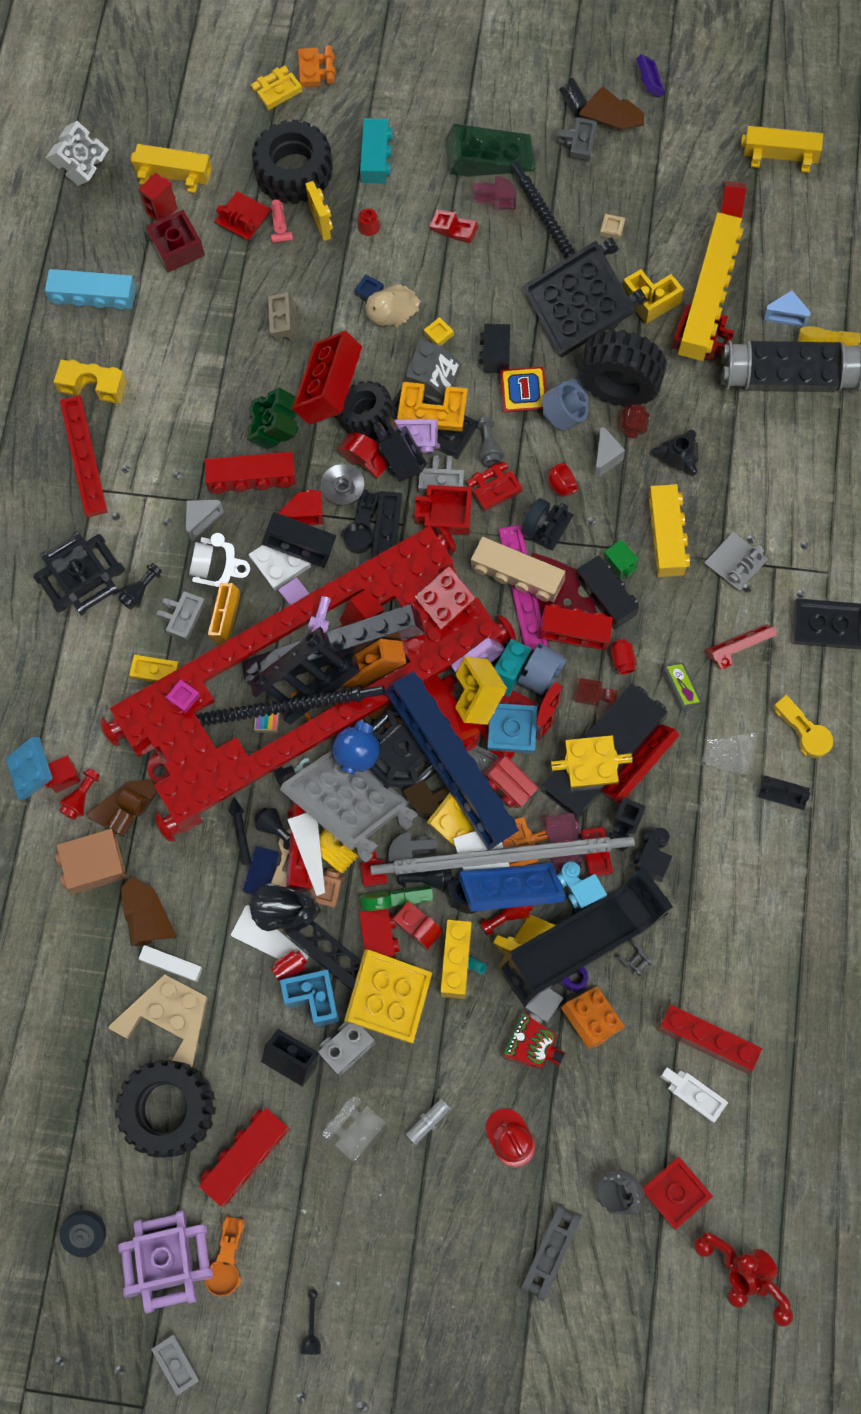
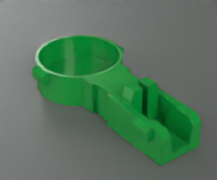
[360,886,433,911]

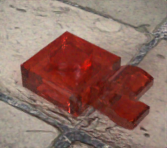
[575,678,617,706]

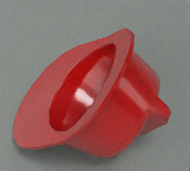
[486,1108,535,1168]

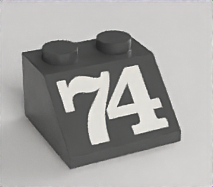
[406,340,462,400]

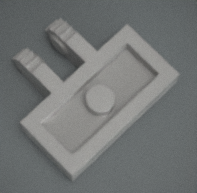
[418,455,464,492]
[156,591,206,641]

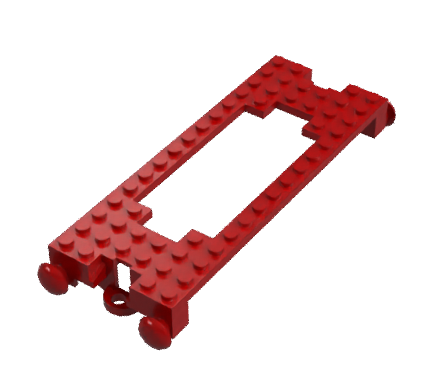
[100,526,516,842]

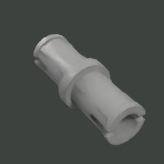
[405,1098,452,1146]

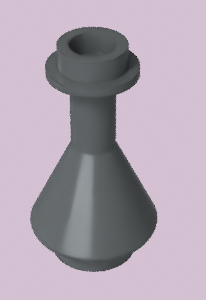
[477,417,504,467]

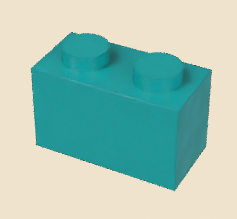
[494,639,532,697]

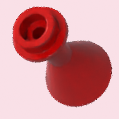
[59,768,100,820]
[480,905,533,936]

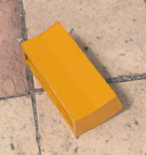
[208,583,241,645]

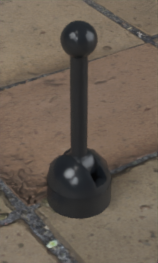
[300,1289,321,1355]

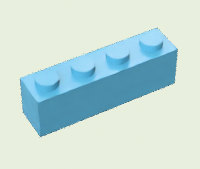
[45,269,136,310]

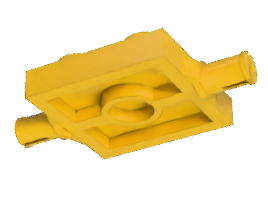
[551,735,632,788]

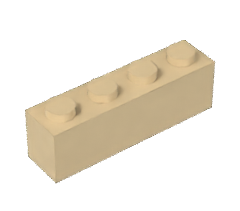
[471,537,565,603]

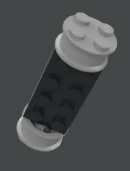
[720,341,861,392]

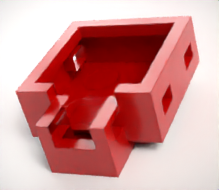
[672,304,735,361]
[414,485,472,535]

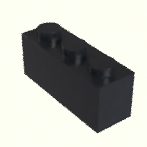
[261,512,337,568]
[575,555,639,630]

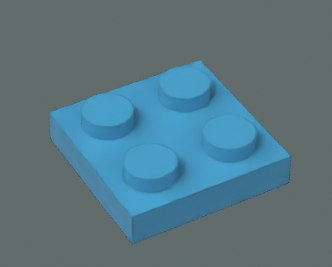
[488,704,538,753]
[6,737,52,800]

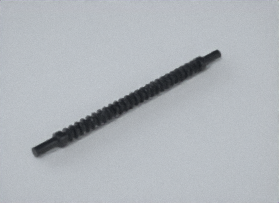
[510,161,619,329]
[195,686,385,727]

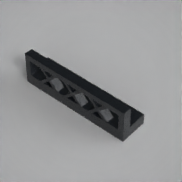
[286,921,361,992]

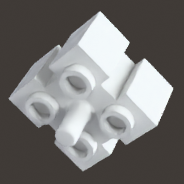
[46,121,109,186]

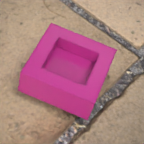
[166,679,200,714]

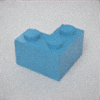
[280,970,340,1027]

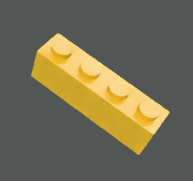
[649,484,690,577]

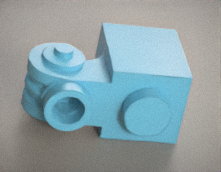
[557,862,607,912]

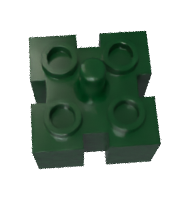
[247,388,299,450]

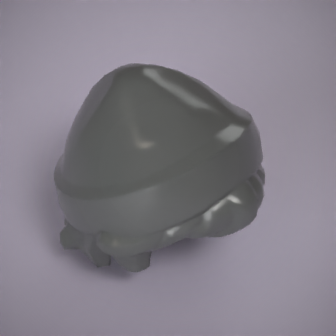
[596,1170,645,1215]

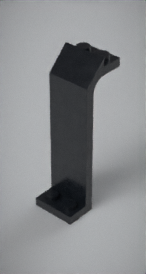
[496,868,673,1007]

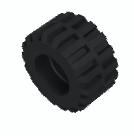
[338,381,397,440]

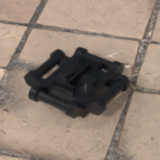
[33,531,125,616]

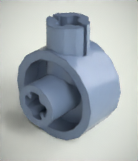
[542,379,589,431]

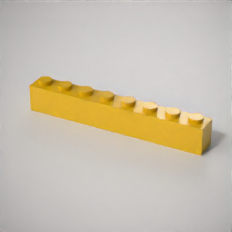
[678,212,744,361]

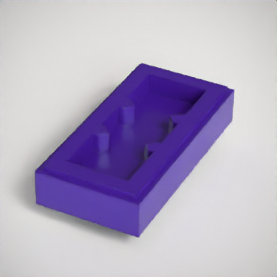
[636,54,665,98]

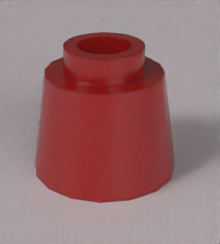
[357,208,380,236]

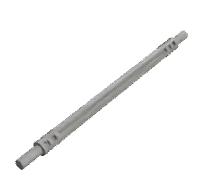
[371,836,635,875]

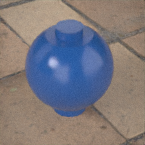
[333,721,380,775]

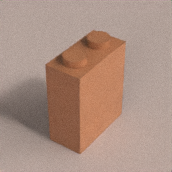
[55,829,127,895]

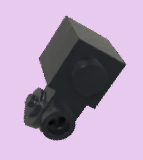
[608,797,646,852]
[633,828,673,883]

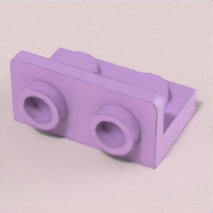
[394,419,440,453]

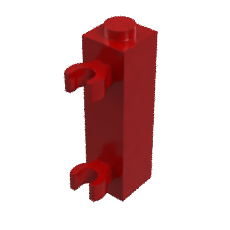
[424,675,486,751]

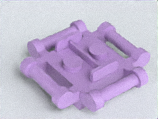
[118,1210,214,1313]

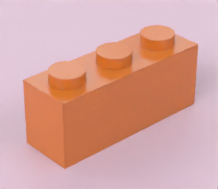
[342,639,406,688]

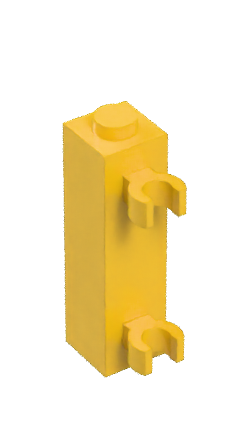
[741,126,823,173]
[131,144,212,193]

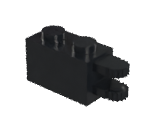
[373,416,427,482]

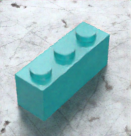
[360,118,393,184]

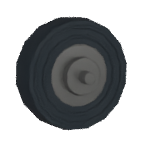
[521,498,550,538]
[60,1210,106,1257]

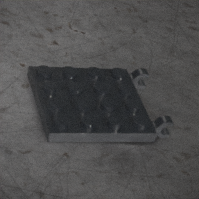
[522,237,648,358]

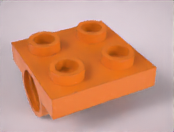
[561,986,625,1049]

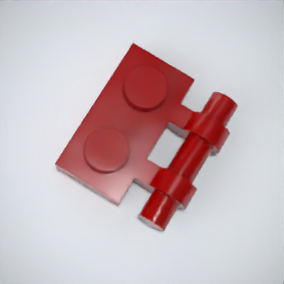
[466,461,523,512]

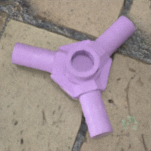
[308,596,331,633]

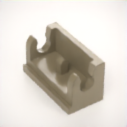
[268,292,298,343]

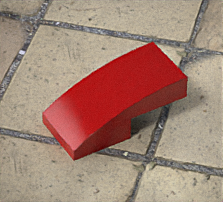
[429,210,479,243]

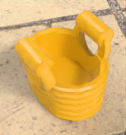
[319,828,359,874]

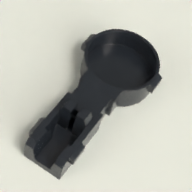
[341,489,380,554]

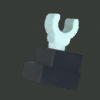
[273,758,310,794]

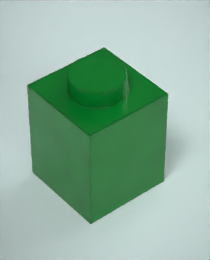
[603,539,639,579]

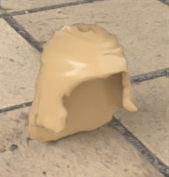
[365,284,420,328]

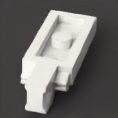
[660,1067,728,1124]

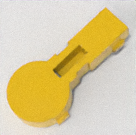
[798,326,861,346]
[773,695,833,758]

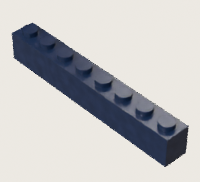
[385,671,520,850]

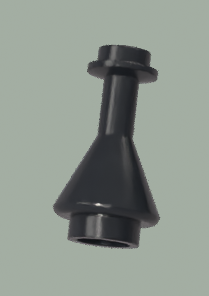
[118,563,162,610]
[255,808,291,850]
[399,869,452,892]

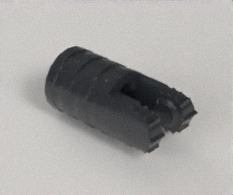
[559,78,587,118]

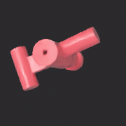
[271,200,293,243]

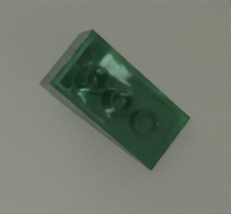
[445,124,535,176]

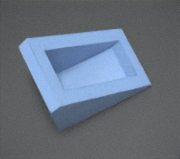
[764,291,811,327]

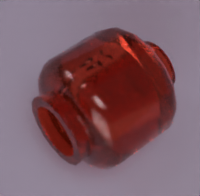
[619,404,650,438]

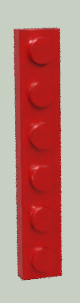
[60,395,108,518]

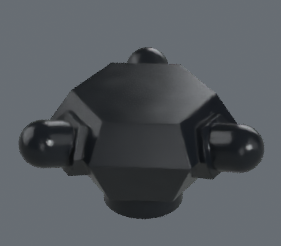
[652,430,698,476]

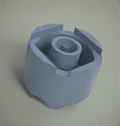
[517,642,567,696]

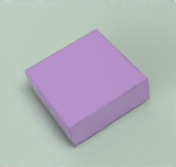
[278,577,309,605]

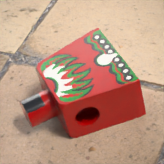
[503,1013,566,1070]

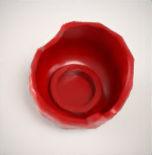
[548,463,578,497]

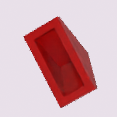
[721,181,747,218]

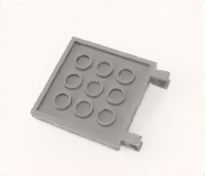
[280,749,418,862]

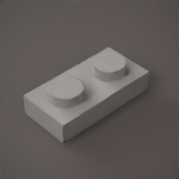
[151,1334,201,1396]

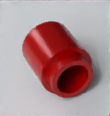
[610,639,637,675]
[270,949,307,982]

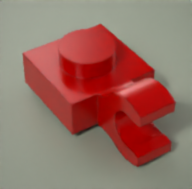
[361,850,388,888]

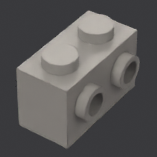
[318,1022,376,1077]

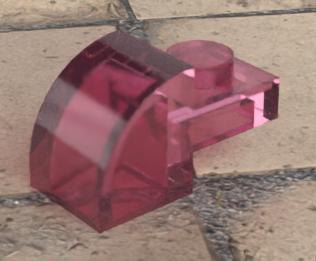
[474,176,516,210]

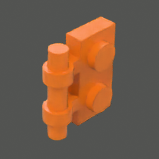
[298,45,336,88]

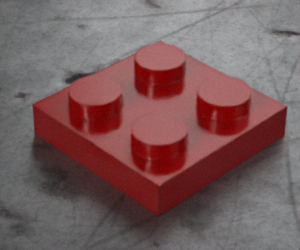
[643,1157,713,1231]

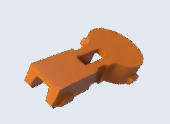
[205,1216,245,1296]

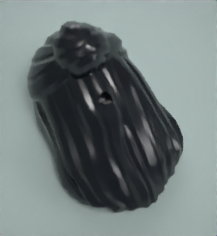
[250,883,321,932]

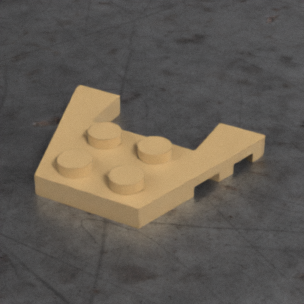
[108,975,208,1068]

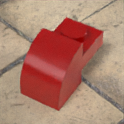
[392,901,443,951]

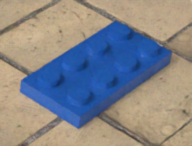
[459,863,565,912]

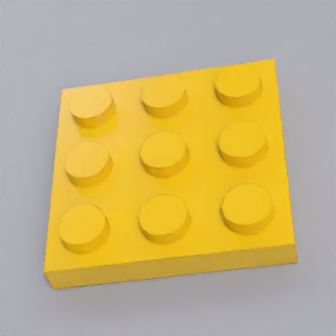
[344,950,432,1043]

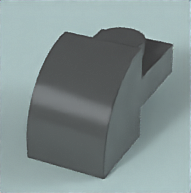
[389,832,436,863]

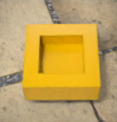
[424,317,454,346]

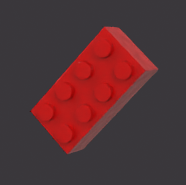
[292,330,362,425]

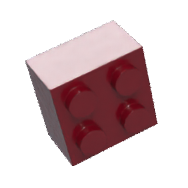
[145,210,205,273]

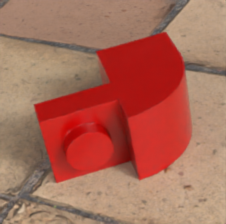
[337,432,389,478]

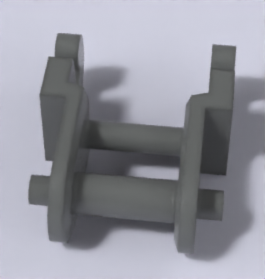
[615,940,652,976]

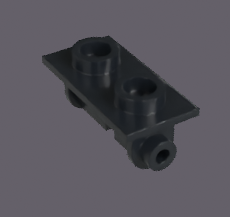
[533,503,574,551]
[758,775,810,810]

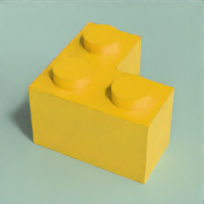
[623,269,684,324]
[455,656,507,725]

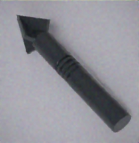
[229,798,251,865]

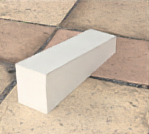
[139,945,203,982]

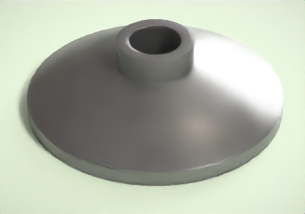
[320,464,365,505]

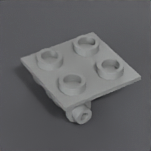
[704,532,768,591]

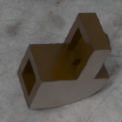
[403,779,450,820]

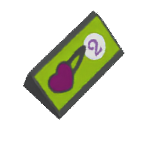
[662,663,702,712]

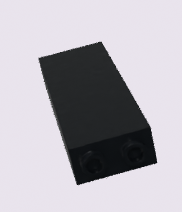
[541,683,668,821]

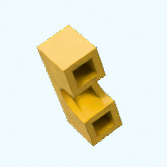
[54,360,127,404]
[441,920,472,999]

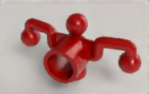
[694,1232,793,1327]

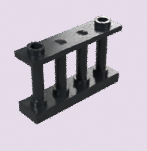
[250,627,360,725]

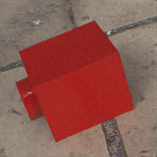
[45,755,81,793]

